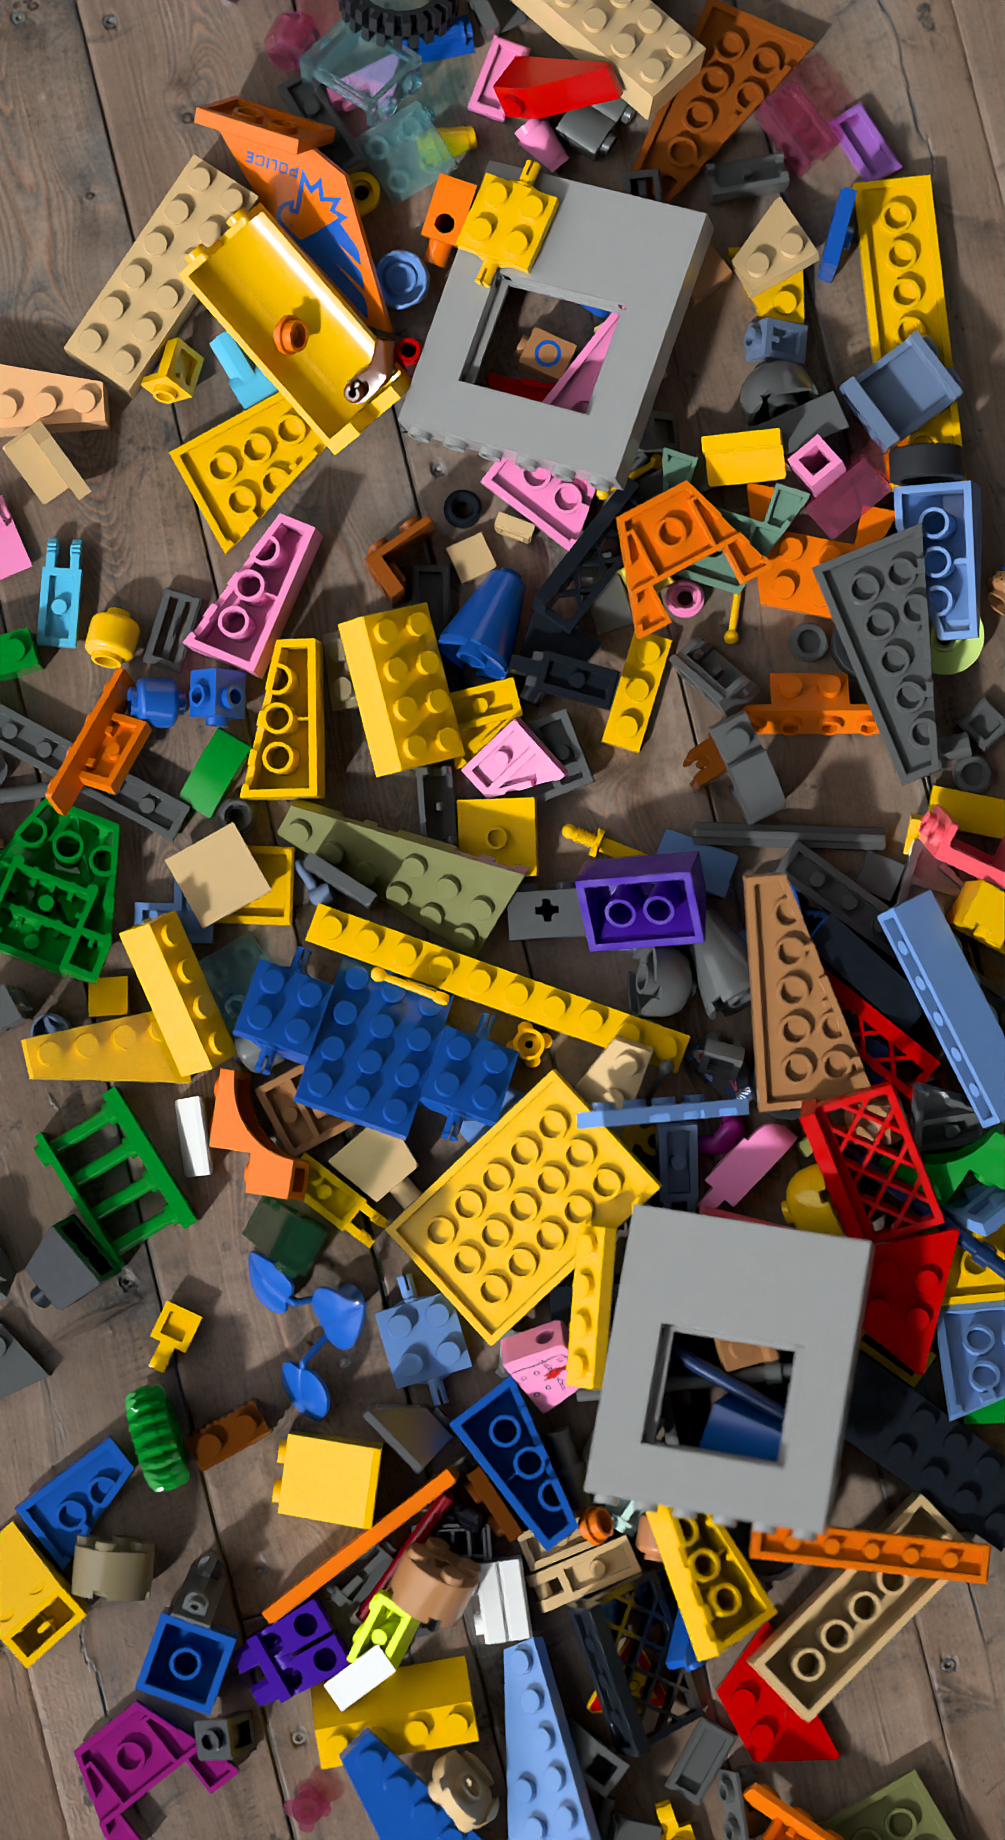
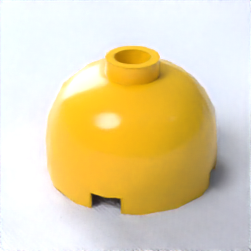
[781,1163,846,1237]

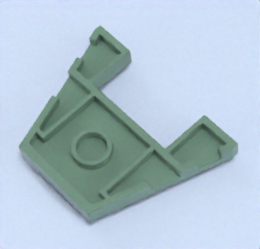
[663,447,810,595]

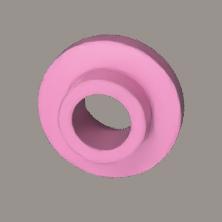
[665,579,705,618]

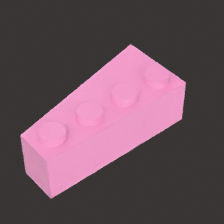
[183,513,324,679]

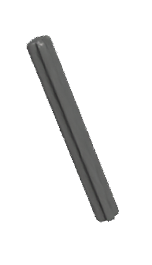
[692,822,886,851]

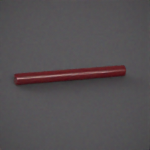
[355,1491,454,1622]

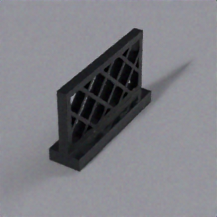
[567,1568,705,1757]

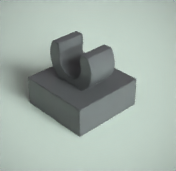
[697,1030,746,1081]

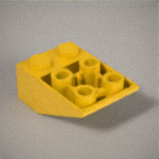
[0,1521,92,1669]

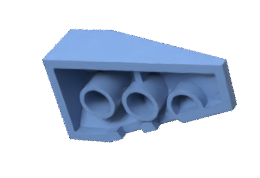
[894,480,982,641]

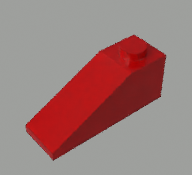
[493,56,623,119]

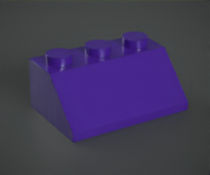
[575,851,706,952]

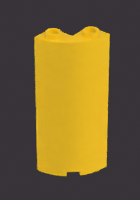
[178,203,412,455]

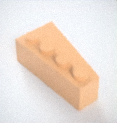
[0,364,110,437]

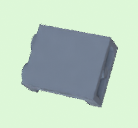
[837,330,963,454]

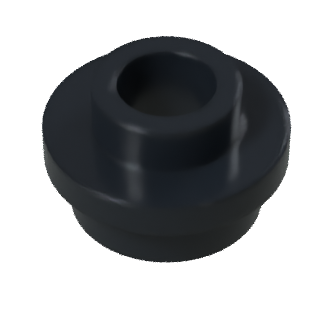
[443,490,482,529]

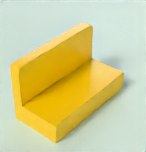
[701,428,786,487]

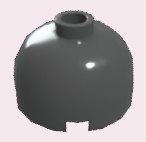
[740,360,820,428]
[627,945,697,1019]

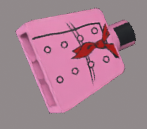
[501,1320,580,1413]

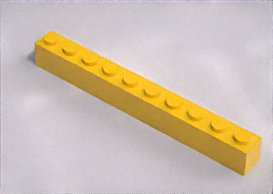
[305,903,690,1074]

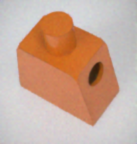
[421,173,479,268]

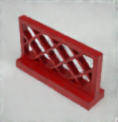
[800,1080,945,1244]

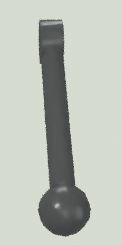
[642,1059,675,1107]

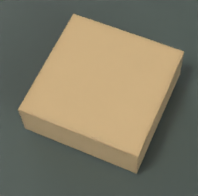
[494,511,536,544]
[446,532,498,585]

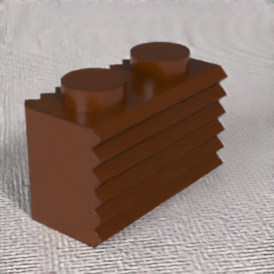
[185,1397,274,1472]

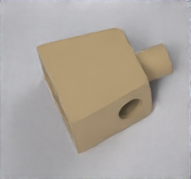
[328,1128,422,1209]

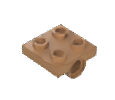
[254,1064,356,1157]

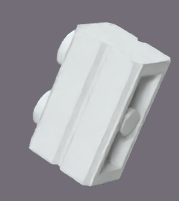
[472,1554,533,1644]

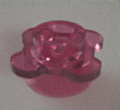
[284,1784,331,1832]

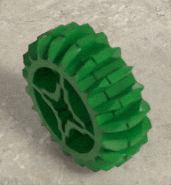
[125,1384,190,1492]

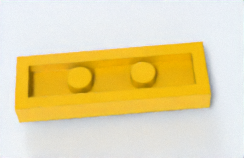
[602,631,672,753]

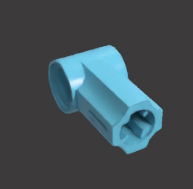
[209,331,279,410]

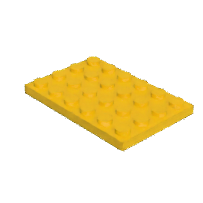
[385,1069,663,1346]

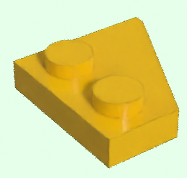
[450,677,523,769]

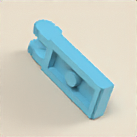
[37,538,83,649]

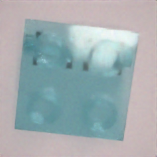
[354,99,460,205]
[198,931,270,1034]

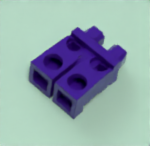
[232,1593,352,1706]

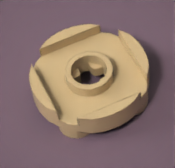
[428,1749,499,1833]

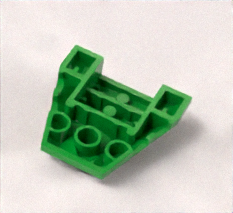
[0,797,120,984]

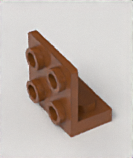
[364,514,434,608]

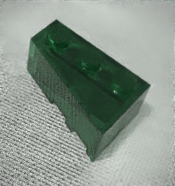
[242,1195,333,1279]

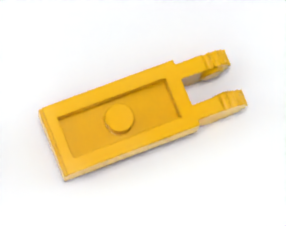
[300,1152,390,1248]

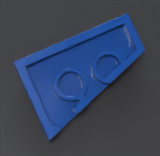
[15,1434,134,1570]

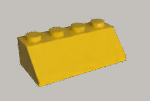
[310,1655,479,1769]

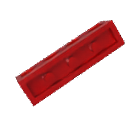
[822,966,941,1099]

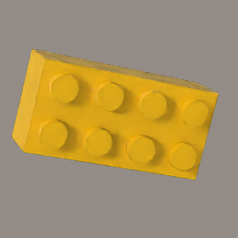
[338,602,465,777]

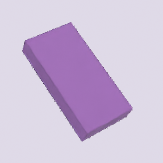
[827,102,902,182]

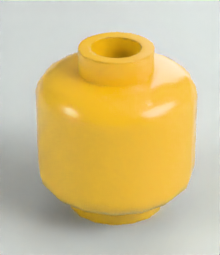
[85,607,140,669]

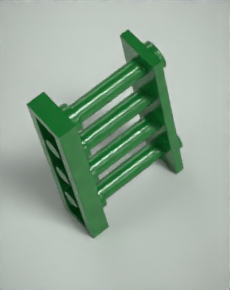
[34,1087,200,1269]

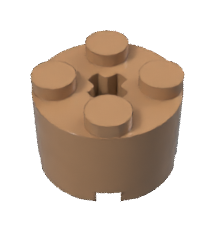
[387,1536,482,1628]

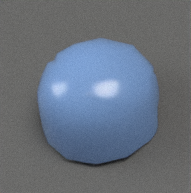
[375,250,431,310]

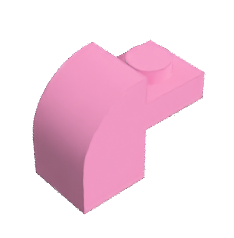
[785,434,847,497]

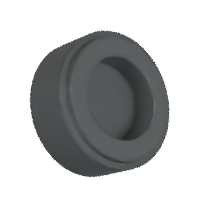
[788,622,828,663]
[952,754,992,794]

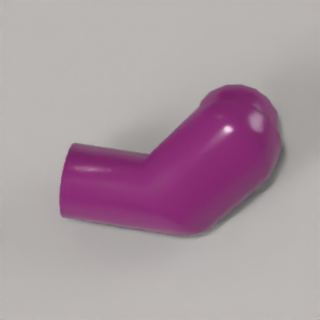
[697,1115,745,1155]

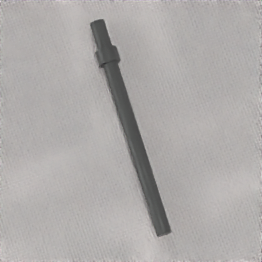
[576,1359,794,1402]

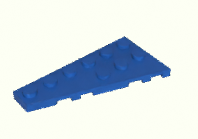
[338,1727,485,1840]

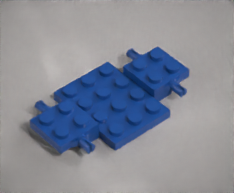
[233,946,519,1141]

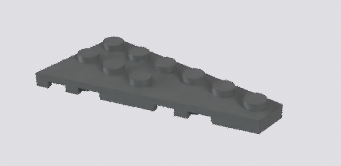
[812,523,939,786]

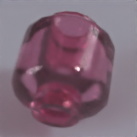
[263,11,321,71]

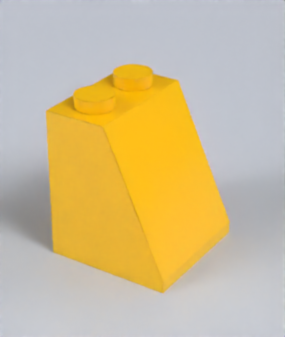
[272,1430,384,1530]

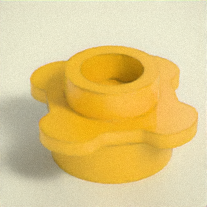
[506,1021,552,1068]

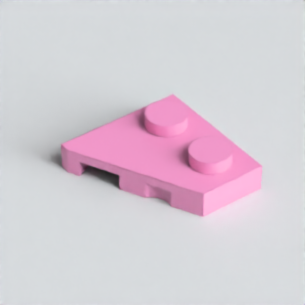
[461,717,569,799]

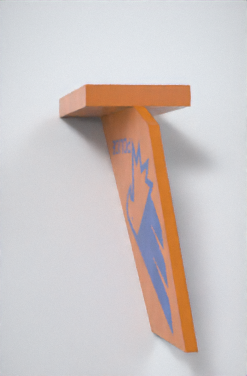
[194,96,393,333]

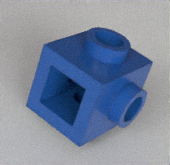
[189,668,246,727]

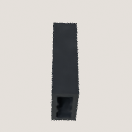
[801,905,925,1033]

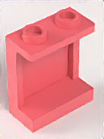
[918,804,1005,890]

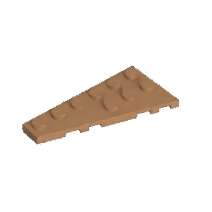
[743,872,877,1112]

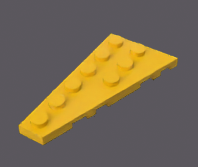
[169,392,327,556]

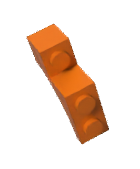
[208,1068,310,1201]

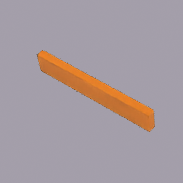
[262,1462,460,1624]
[749,1522,991,1584]

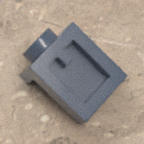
[744,318,808,365]

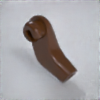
[343,336,395,404]

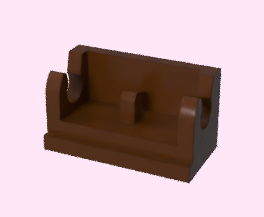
[683,733,728,793]

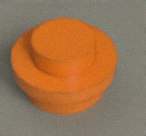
[273,315,309,355]
[578,1505,614,1546]

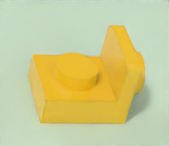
[141,337,204,404]

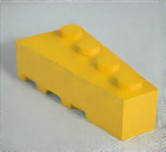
[240,638,326,801]
[946,878,1005,956]
[645,1505,778,1662]

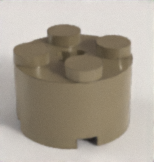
[71,1535,155,1601]

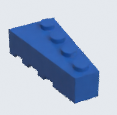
[449,1376,579,1553]

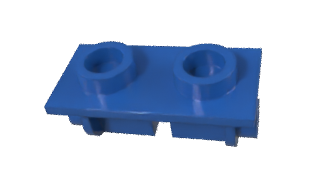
[396,15,476,68]

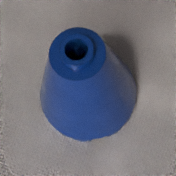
[437,567,526,680]

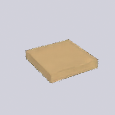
[165,822,272,929]

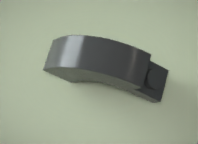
[708,710,786,825]

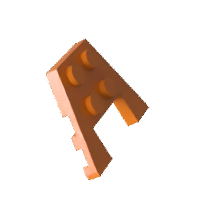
[616,480,774,640]
[747,483,895,620]

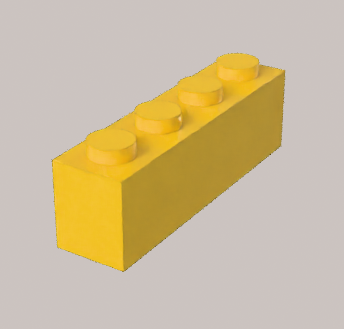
[119,910,237,1077]

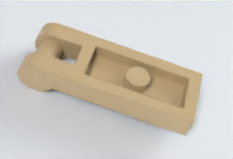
[525,1533,642,1613]

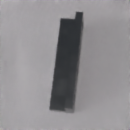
[532,477,647,635]

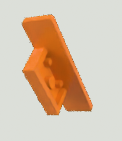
[45,667,152,816]
[741,673,880,736]
[742,1783,845,1840]

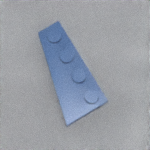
[576,1094,749,1129]

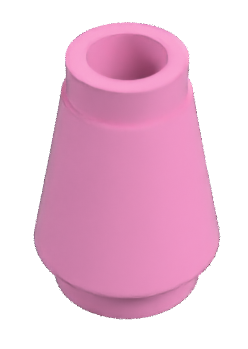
[514,118,569,173]

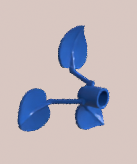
[248,1250,367,1423]

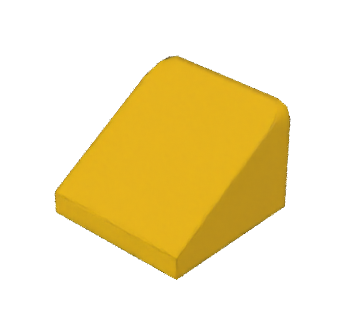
[88,976,130,1018]

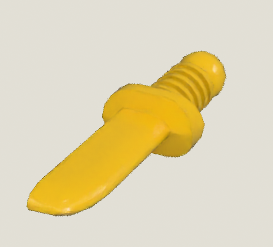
[562,824,648,858]

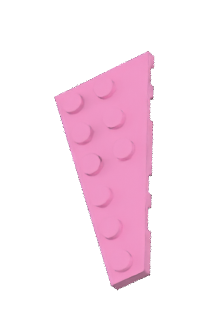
[480,305,626,551]

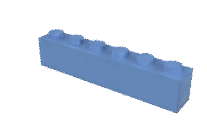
[877,889,1005,1129]

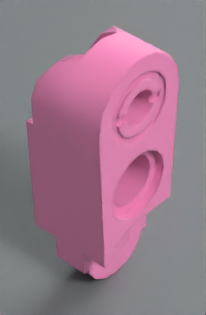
[696,1122,798,1209]

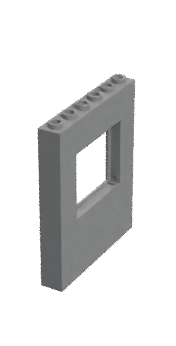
[398,160,714,492]
[584,1204,875,1542]

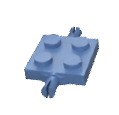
[374,1273,472,1406]

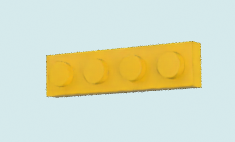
[566,1225,617,1390]

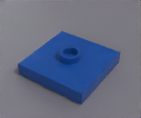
[817,187,857,283]

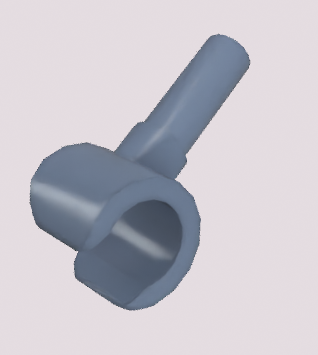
[294,859,337,906]

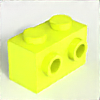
[346,1589,421,1670]

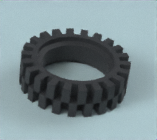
[339,0,459,49]

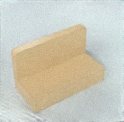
[3,420,91,504]

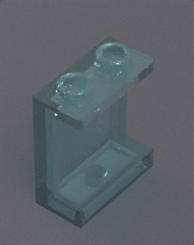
[299,18,423,129]

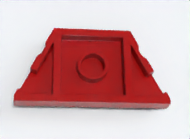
[862,1226,960,1376]
[715,1620,840,1762]

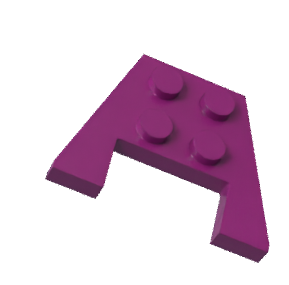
[74,1699,240,1840]

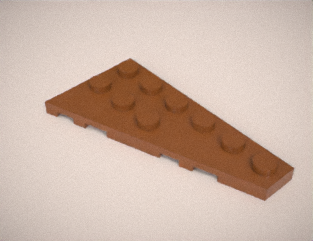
[621,0,815,204]

